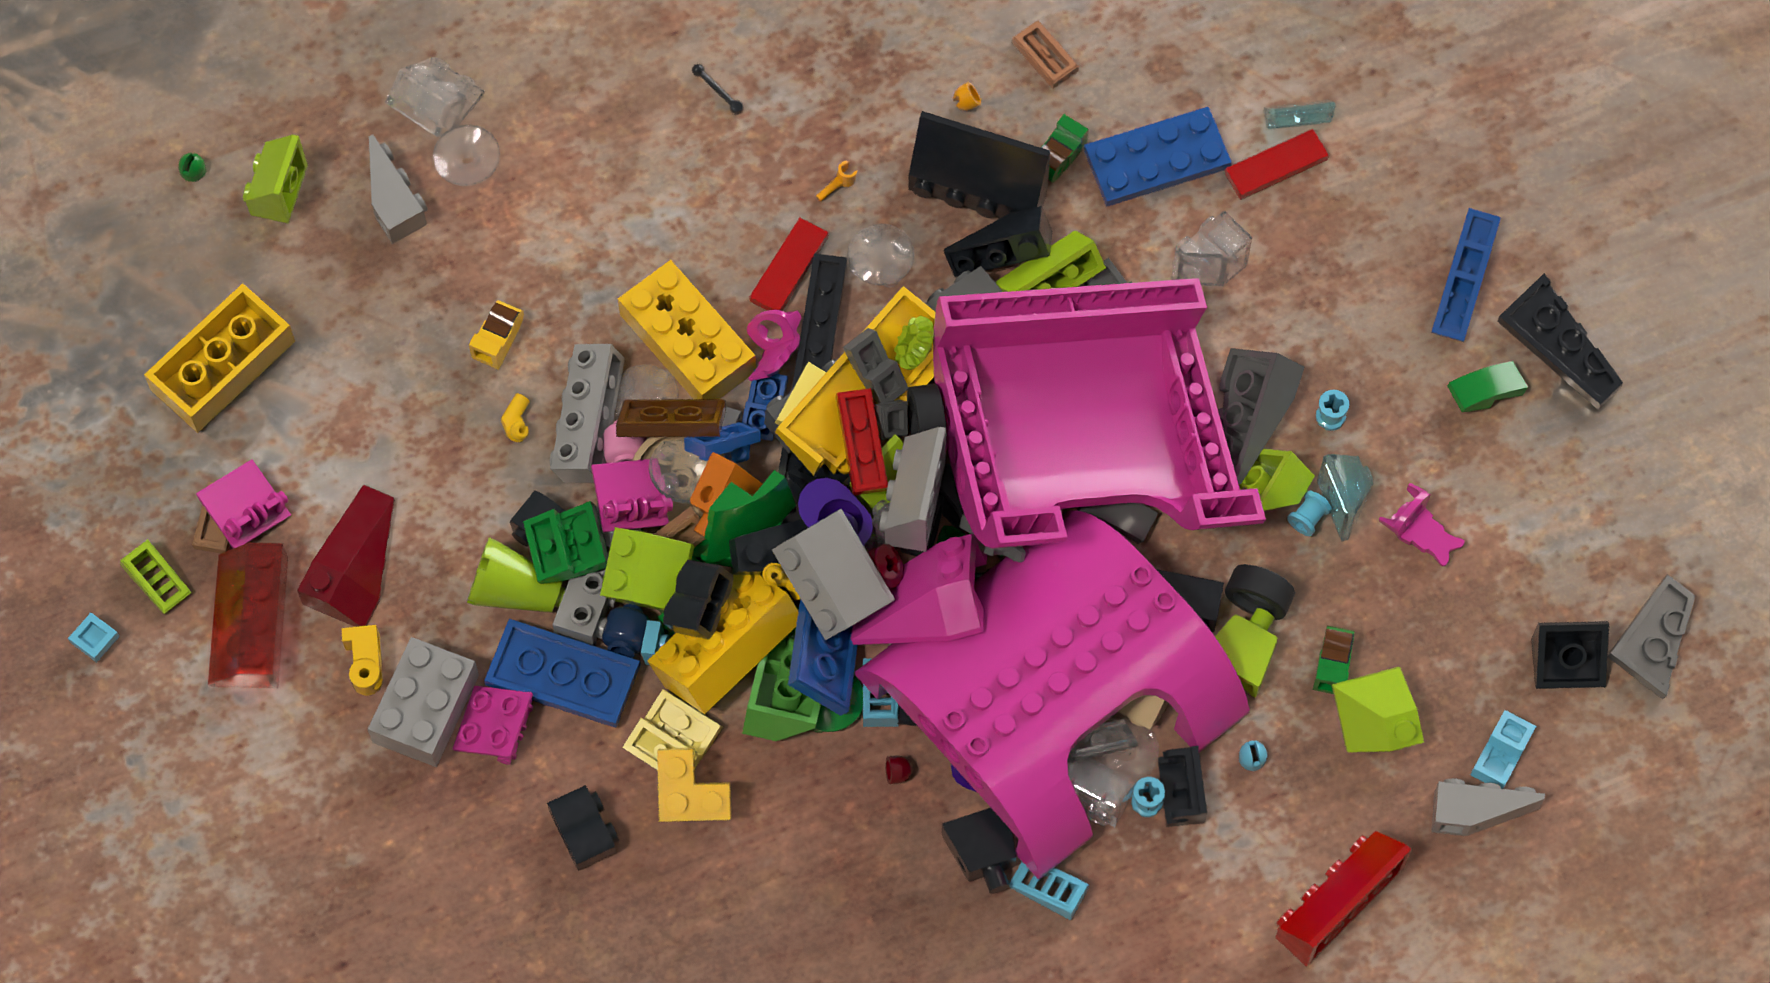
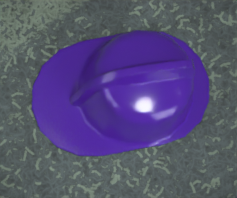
[798,478,873,546]

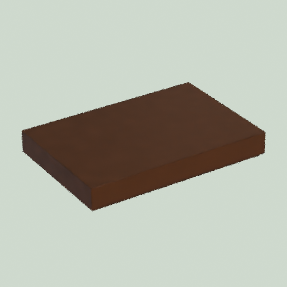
[616,399,726,437]

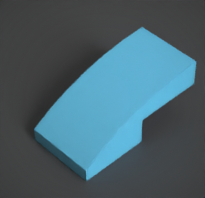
[1471,710,1536,789]

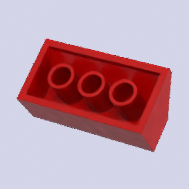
[1275,830,1411,967]

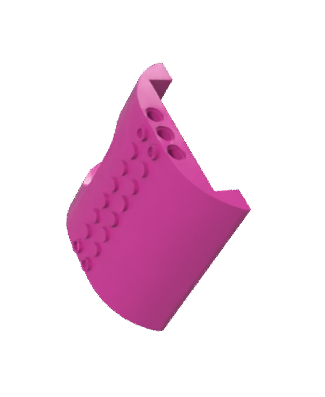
[933,278,1266,548]
[855,510,1250,880]

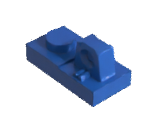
[684,422,761,464]

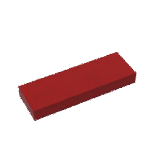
[1225,129,1329,200]
[749,217,829,311]
[835,388,888,495]

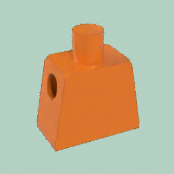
[690,452,762,537]

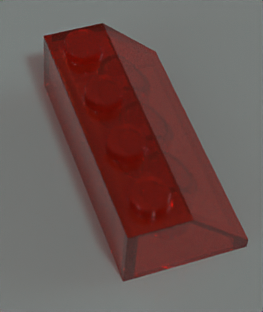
[208,543,288,688]

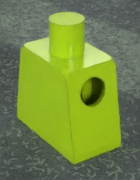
[1215,608,1278,698]

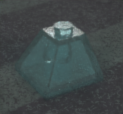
[1317,454,1373,542]

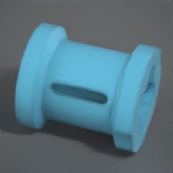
[1316,390,1349,431]
[1287,490,1332,536]
[1131,777,1165,818]

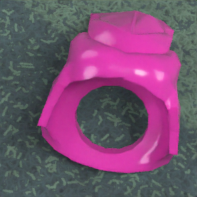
[746,310,802,381]
[1379,483,1465,567]

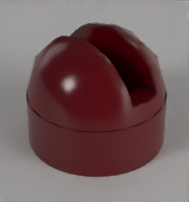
[885,756,912,784]

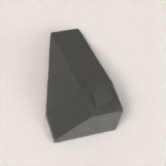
[1218,348,1304,484]

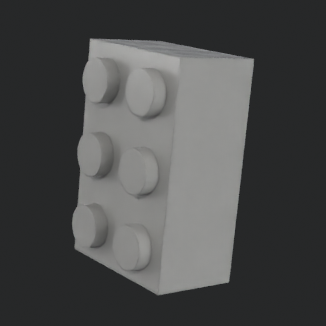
[367,637,479,767]

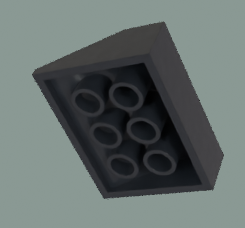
[908,111,1050,218]

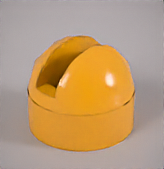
[953,82,981,111]

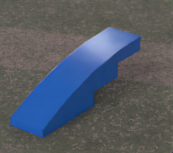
[1431,208,1501,342]

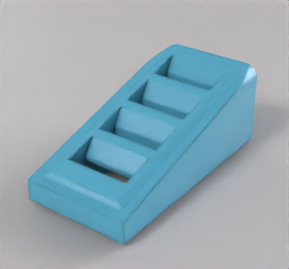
[863,658,898,727]
[1009,862,1089,921]

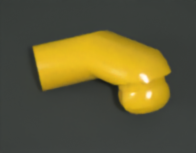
[501,393,530,442]
[762,563,800,601]

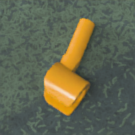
[816,161,857,202]

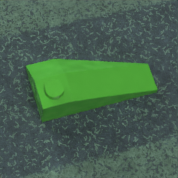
[742,607,821,741]

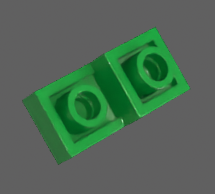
[1447,361,1528,413]

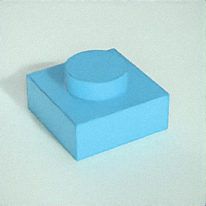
[68,613,120,663]
[641,620,669,665]

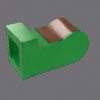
[1040,114,1088,183]
[1313,625,1355,694]

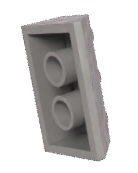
[879,427,946,552]
[772,509,895,640]

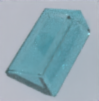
[1264,100,1335,129]

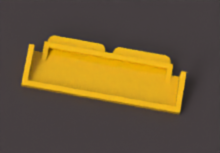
[775,286,935,476]

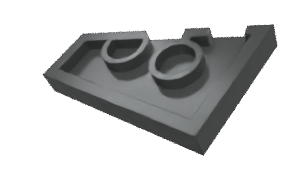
[1608,575,1695,699]

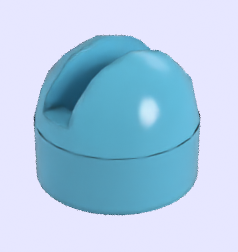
[1239,741,1267,771]

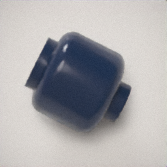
[602,604,651,658]

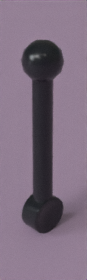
[692,64,743,115]

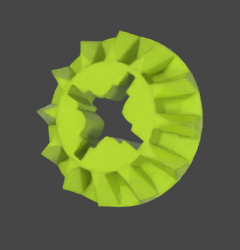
[894,315,934,370]

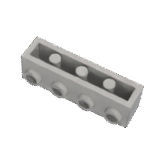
[550,344,625,483]
[552,505,643,646]

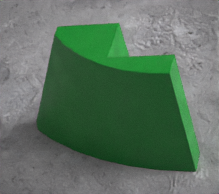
[701,470,796,564]

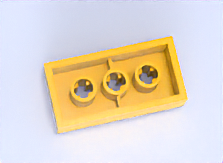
[618,260,756,399]
[144,283,295,433]
[647,575,799,715]

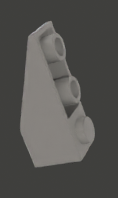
[369,135,428,244]
[1431,779,1545,836]

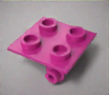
[591,458,673,532]
[196,459,291,550]
[452,686,533,765]

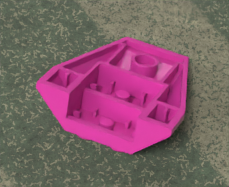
[851,534,987,645]

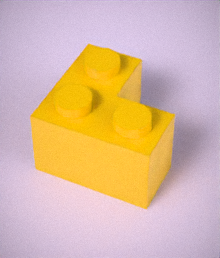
[657,748,731,822]

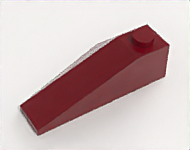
[297,485,395,627]

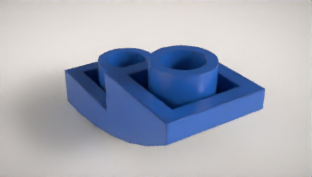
[742,369,789,441]

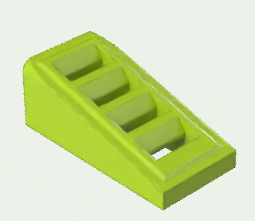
[120,539,192,615]

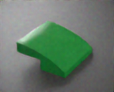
[523,501,609,584]

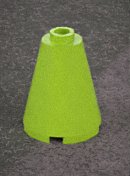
[467,538,566,613]

